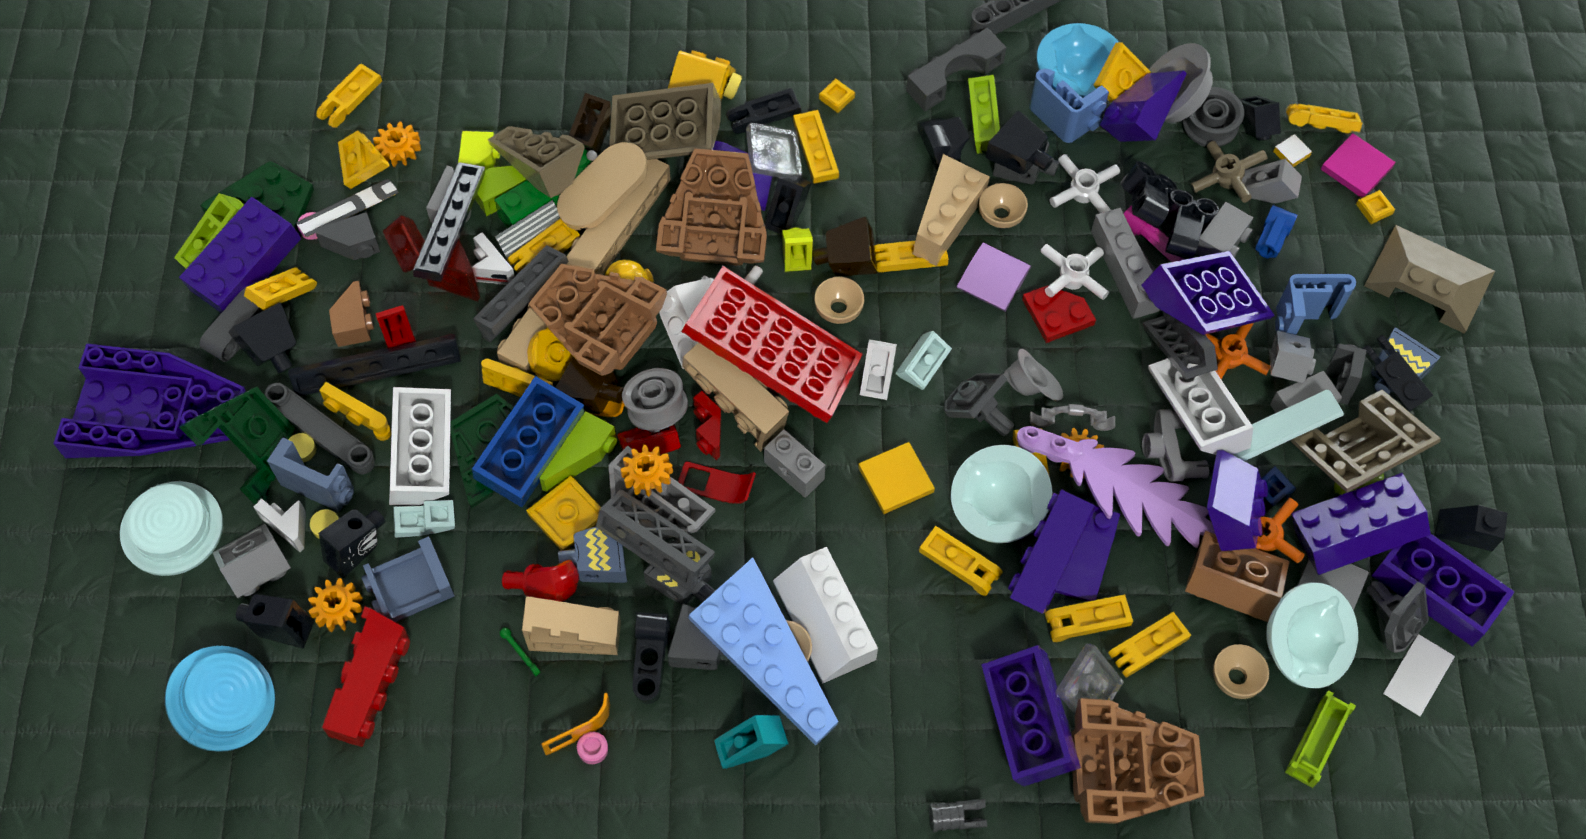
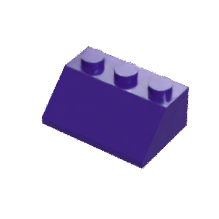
[1207,450,1268,551]

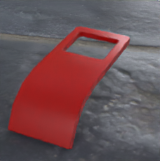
[678,462,756,504]

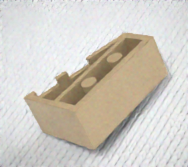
[522,596,621,655]

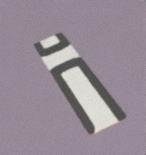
[296,179,398,237]

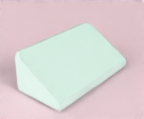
[895,331,952,390]

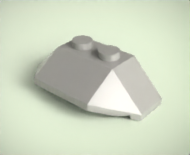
[608,446,715,540]

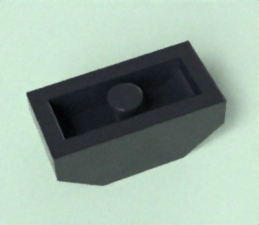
[917,117,970,170]

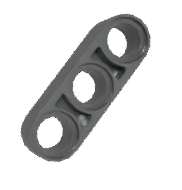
[200,288,264,362]

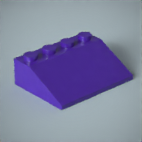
[1141,251,1274,335]

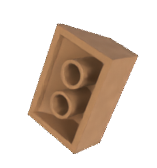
[1185,531,1289,622]

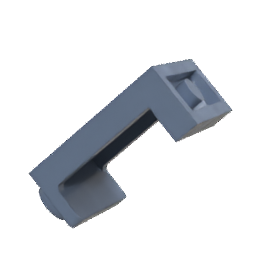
[267,438,354,512]
[361,537,455,622]

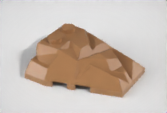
[656,148,767,266]
[528,264,667,376]
[1071,698,1204,824]

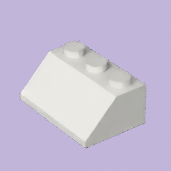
[659,278,714,369]

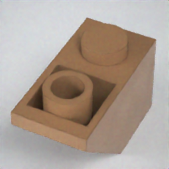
[329,281,374,347]

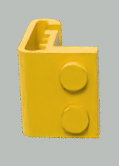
[668,51,736,100]

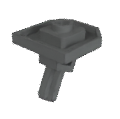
[944,373,1014,436]
[1367,581,1429,653]

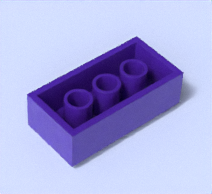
[179,197,301,313]
[1291,473,1431,575]
[1008,490,1096,614]
[1372,534,1514,647]
[981,645,1081,786]

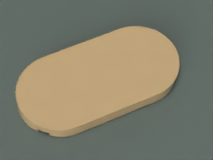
[557,142,648,230]

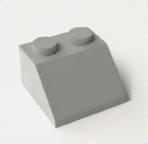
[213,524,291,598]

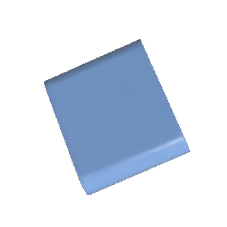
[1029,69,1109,143]
[1275,274,1356,335]

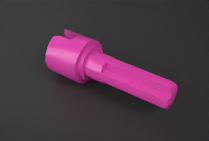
[1124,205,1184,262]

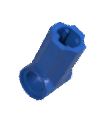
[1255,205,1298,259]

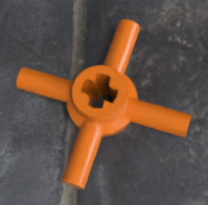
[1205,323,1270,379]
[1255,498,1304,563]

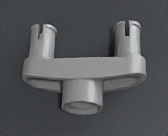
[1142,409,1209,482]

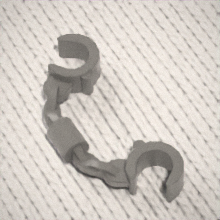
[1030,404,1115,431]

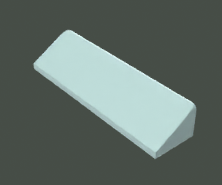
[1233,389,1344,461]

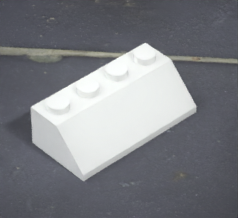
[1148,352,1253,455]
[389,387,451,506]
[773,547,878,684]

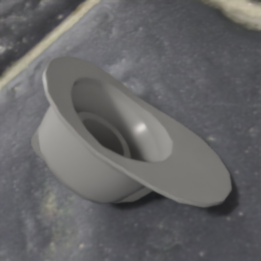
[1004,349,1063,401]

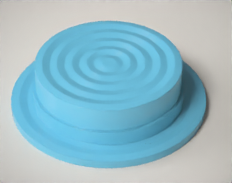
[1037,23,1118,98]
[165,646,275,752]

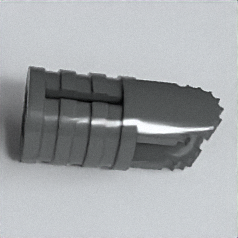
[929,799,987,832]

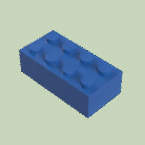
[472,376,584,508]

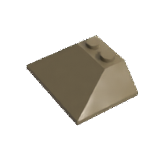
[1364,225,1495,334]
[1291,390,1441,492]

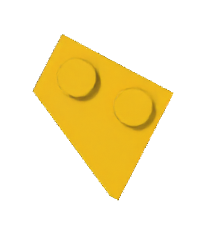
[338,130,389,189]

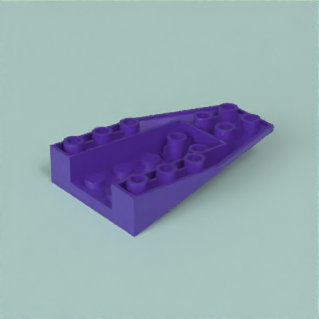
[53,344,245,458]

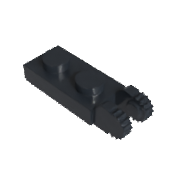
[726,88,801,134]
[1362,335,1433,412]

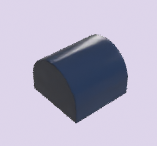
[1261,466,1296,507]

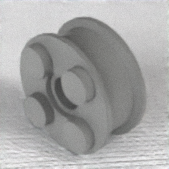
[622,368,688,432]

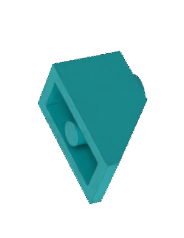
[714,715,788,769]

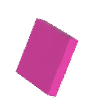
[1321,133,1396,198]

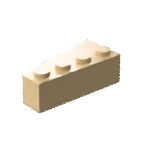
[913,154,990,266]
[682,343,789,452]

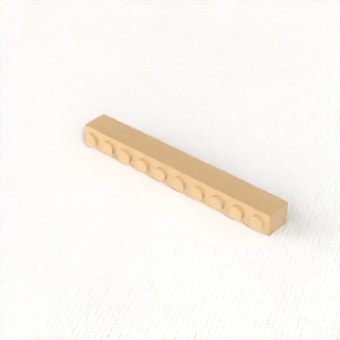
[497,159,671,375]

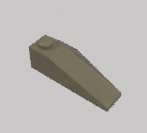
[488,126,585,198]

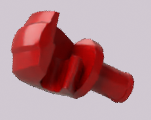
[502,560,579,602]

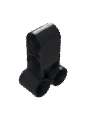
[1120,161,1177,228]
[1165,190,1219,259]
[632,612,670,704]

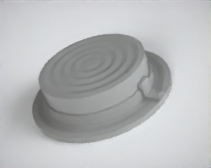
[1149,43,1213,123]

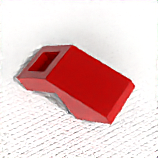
[693,391,721,460]

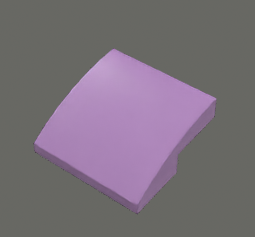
[957,243,1031,312]

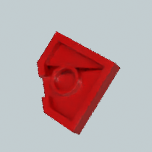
[1022,285,1096,343]

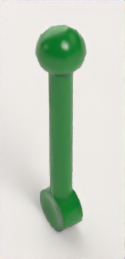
[500,627,541,676]

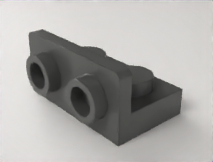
[1326,344,1366,405]

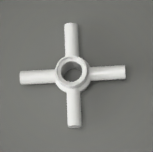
[1050,154,1120,213]
[1041,244,1109,300]

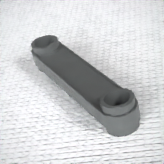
[265,383,375,474]

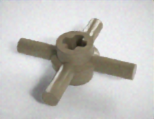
[1191,141,1267,202]

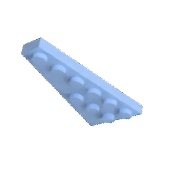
[688,558,838,746]

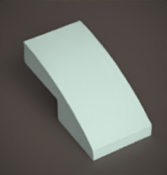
[393,500,455,538]

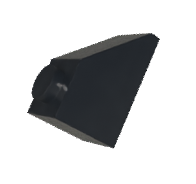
[1240,96,1281,141]
[765,173,812,234]
[1435,505,1508,552]

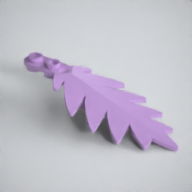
[1017,426,1215,548]

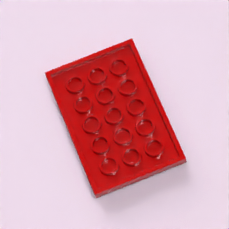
[681,266,863,423]

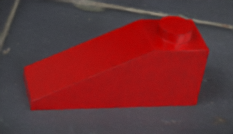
[376,305,416,348]

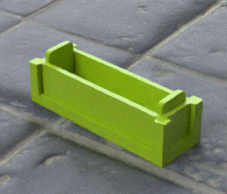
[968,75,1000,154]
[1285,690,1356,788]

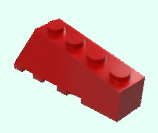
[322,607,410,747]

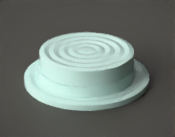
[951,445,1052,543]
[120,481,223,576]
[1266,583,1358,688]

